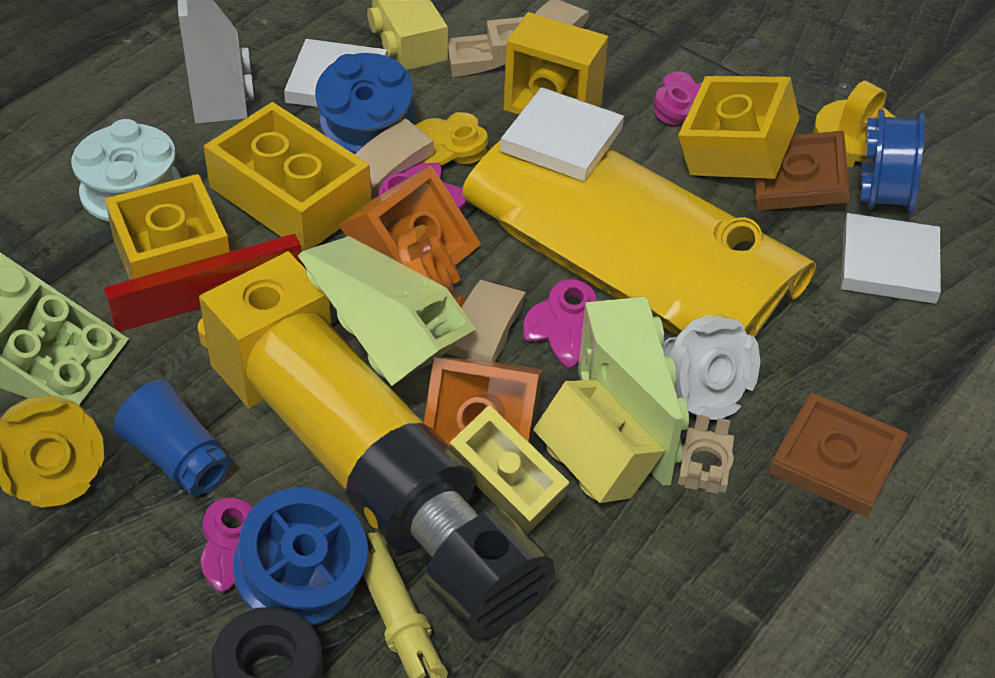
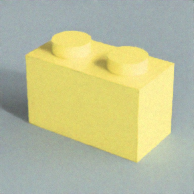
[367,0,448,70]
[533,380,665,503]
[450,405,569,533]

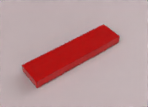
[103,234,303,332]

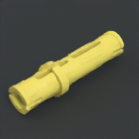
[362,533,448,678]

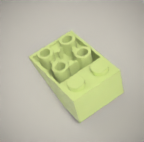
[298,236,476,386]
[0,253,129,405]
[578,297,689,486]

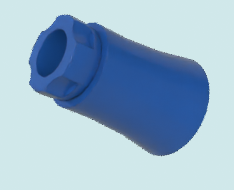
[113,380,232,497]

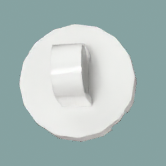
[662,315,760,420]

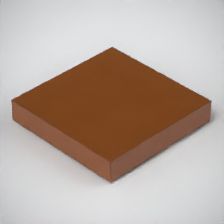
[756,131,850,211]
[768,392,908,518]

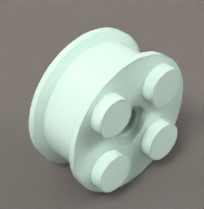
[71,119,180,221]

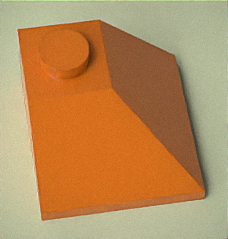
[339,165,481,265]
[424,356,544,446]

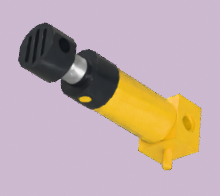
[199,251,555,640]

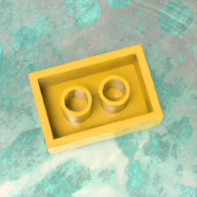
[204,102,371,251]

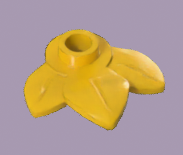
[415,112,489,166]

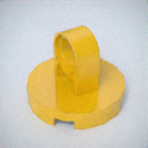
[813,80,896,167]
[0,395,105,508]

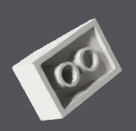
[177,0,254,123]

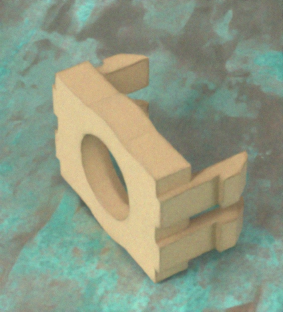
[678,415,734,494]

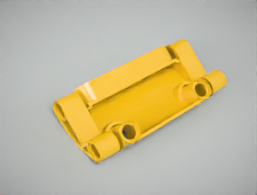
[462,140,816,337]

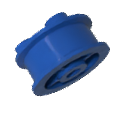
[315,53,415,154]
[859,109,925,214]
[232,488,368,626]

